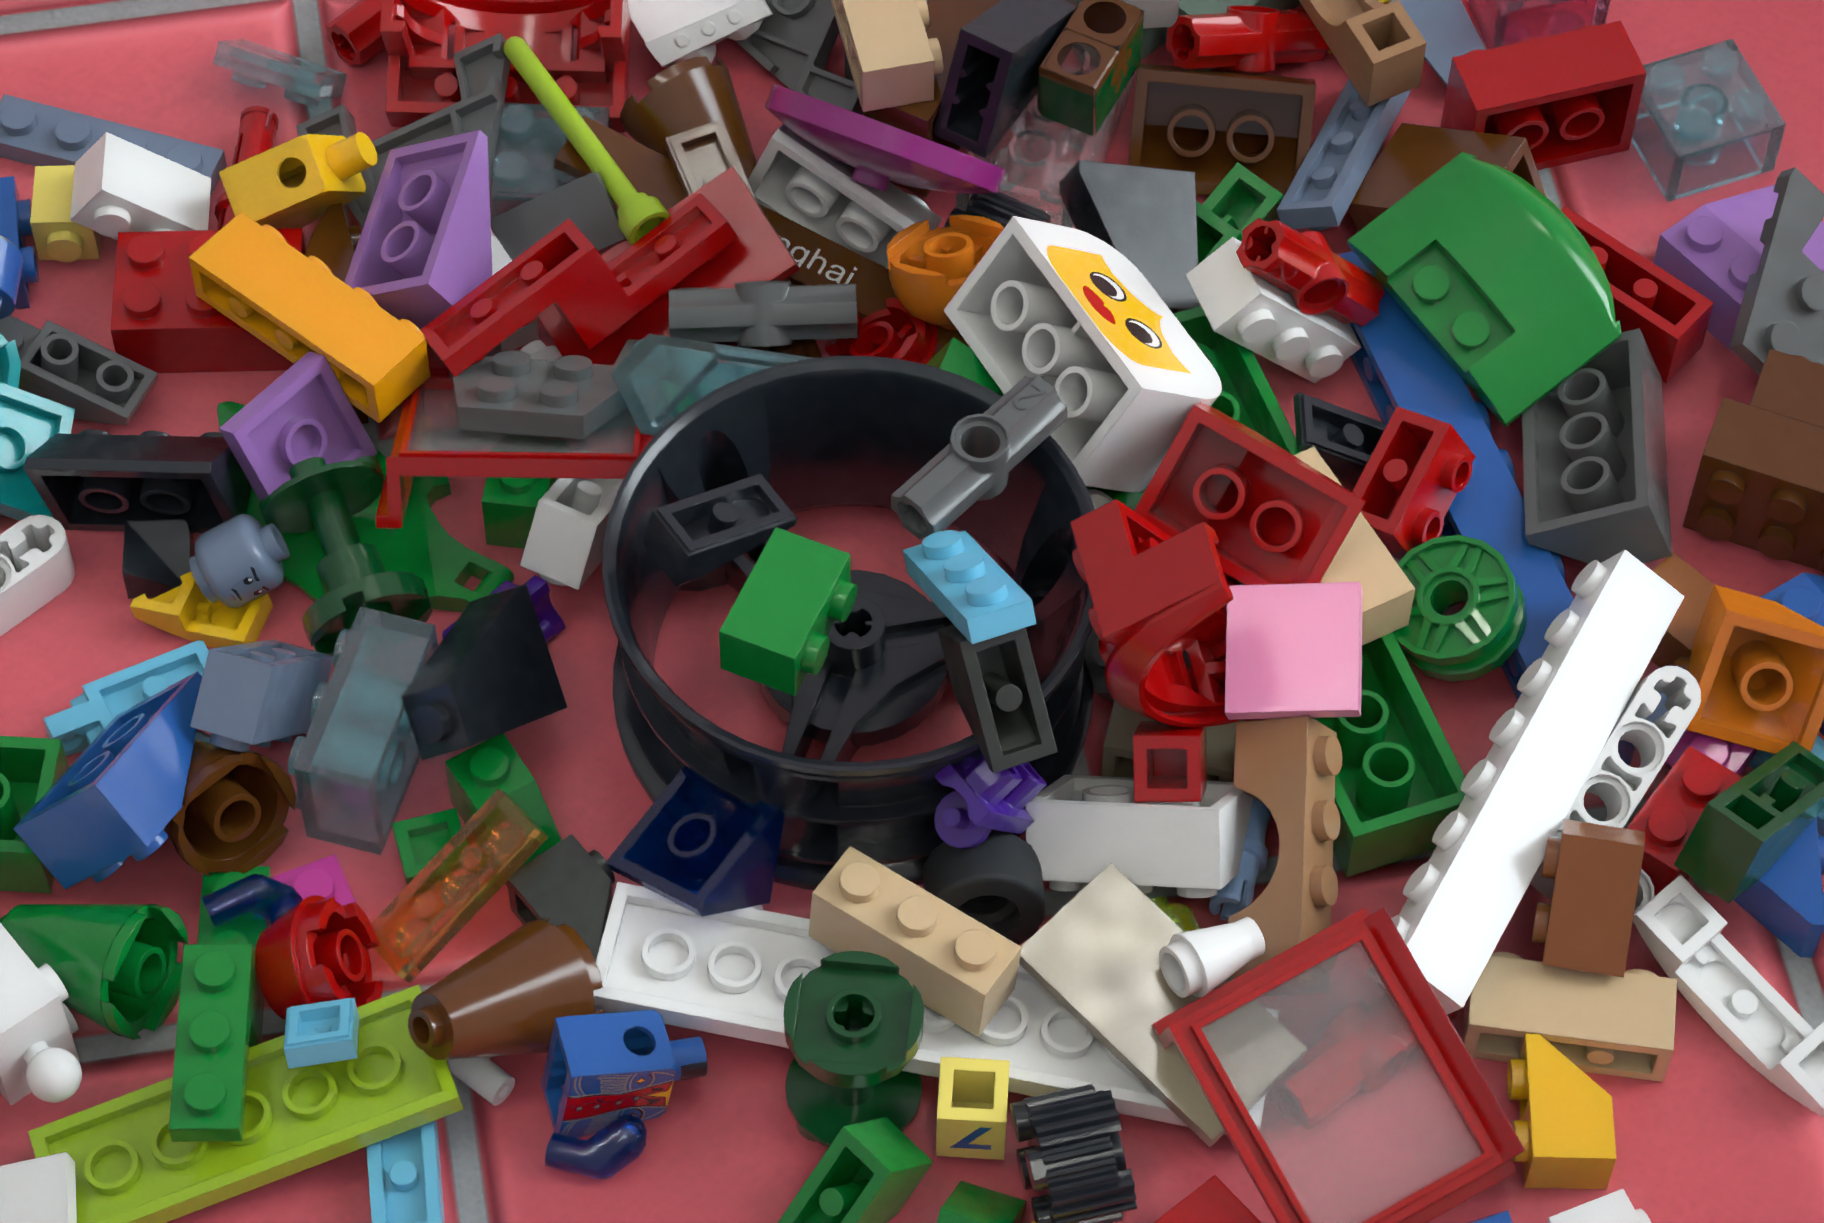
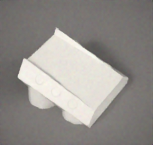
[627,0,773,67]

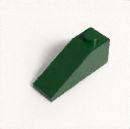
[1674,741,1824,903]

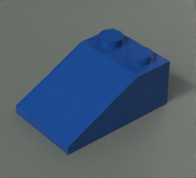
[13,671,202,889]

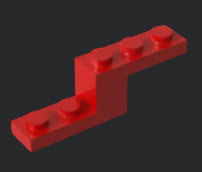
[421,193,738,377]

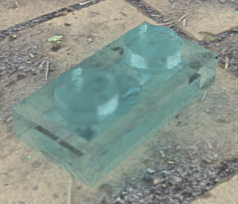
[213,39,347,106]

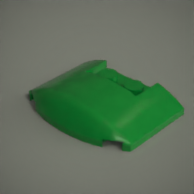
[1347,152,1622,427]

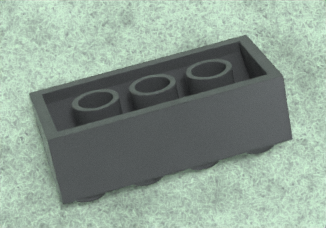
[1522,328,1672,564]

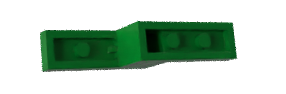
[169,866,273,1142]

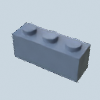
[190,639,334,752]

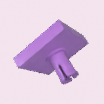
[219,351,378,501]

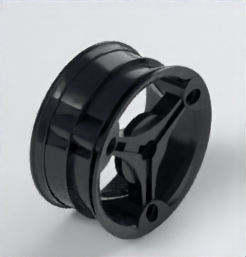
[602,356,1095,890]

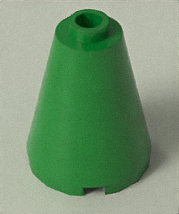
[0,904,188,1040]

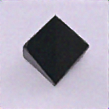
[122,518,195,599]

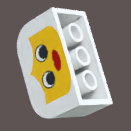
[943,216,1222,493]

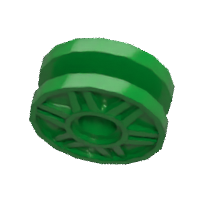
[1393,535,1527,682]

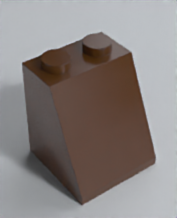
[1349,123,1546,232]

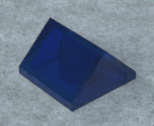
[605,766,785,917]

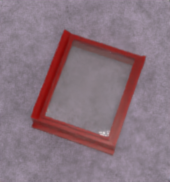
[376,368,668,528]
[1151,907,1525,1223]

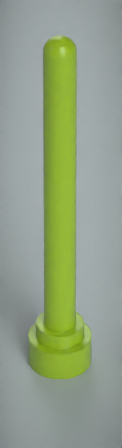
[503,36,671,245]

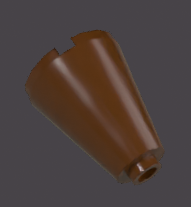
[620,56,757,179]
[165,729,296,876]
[408,918,604,1060]

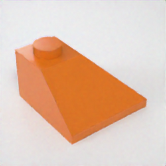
[1686,584,1824,754]

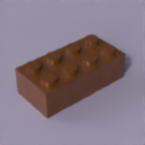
[1683,397,1824,573]

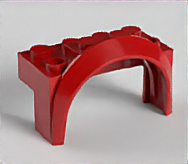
[380,0,631,132]
[1070,499,1244,728]

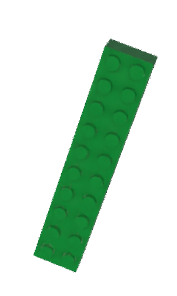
[1174,306,1465,877]

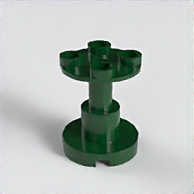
[259,456,433,659]
[783,951,924,1147]

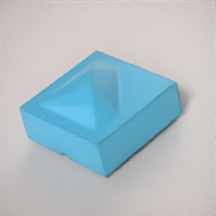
[284,998,359,1069]

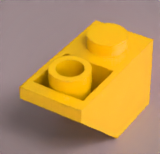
[1507,1034,1617,1189]

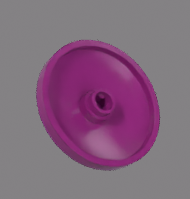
[765,84,1006,194]

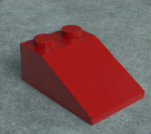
[1134,402,1367,585]

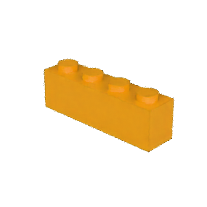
[189,212,430,423]

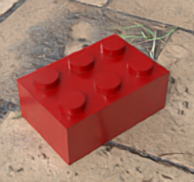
[1440,20,1647,170]
[110,228,306,373]

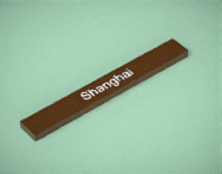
[553,115,969,349]

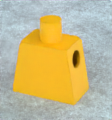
[219,132,378,229]

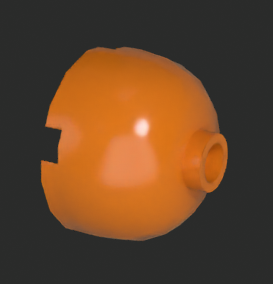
[887,214,1004,330]

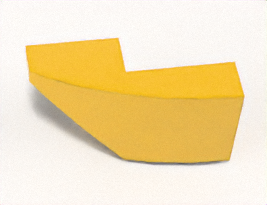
[130,571,273,648]

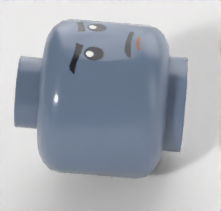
[189,514,290,608]

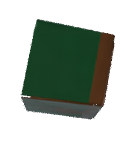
[1037,0,1144,136]

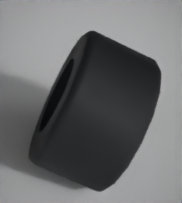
[923,830,1045,945]

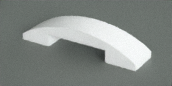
[1633,874,1824,1117]

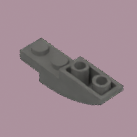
[0,315,158,425]

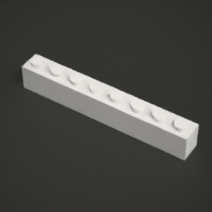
[1366,550,1684,1014]

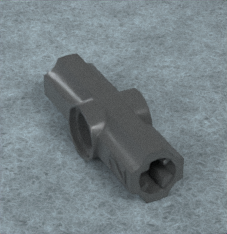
[669,281,858,347]
[891,375,1068,540]

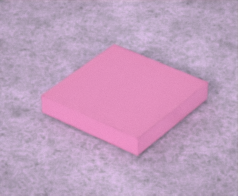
[1225,582,1363,720]

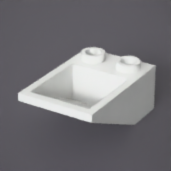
[0,923,82,1106]

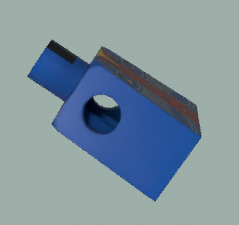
[541,1010,708,1142]

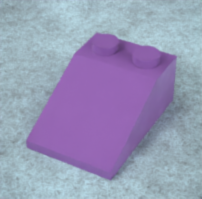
[344,130,492,330]
[1653,185,1824,354]

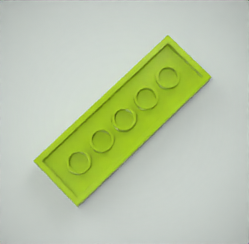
[28,984,464,1223]

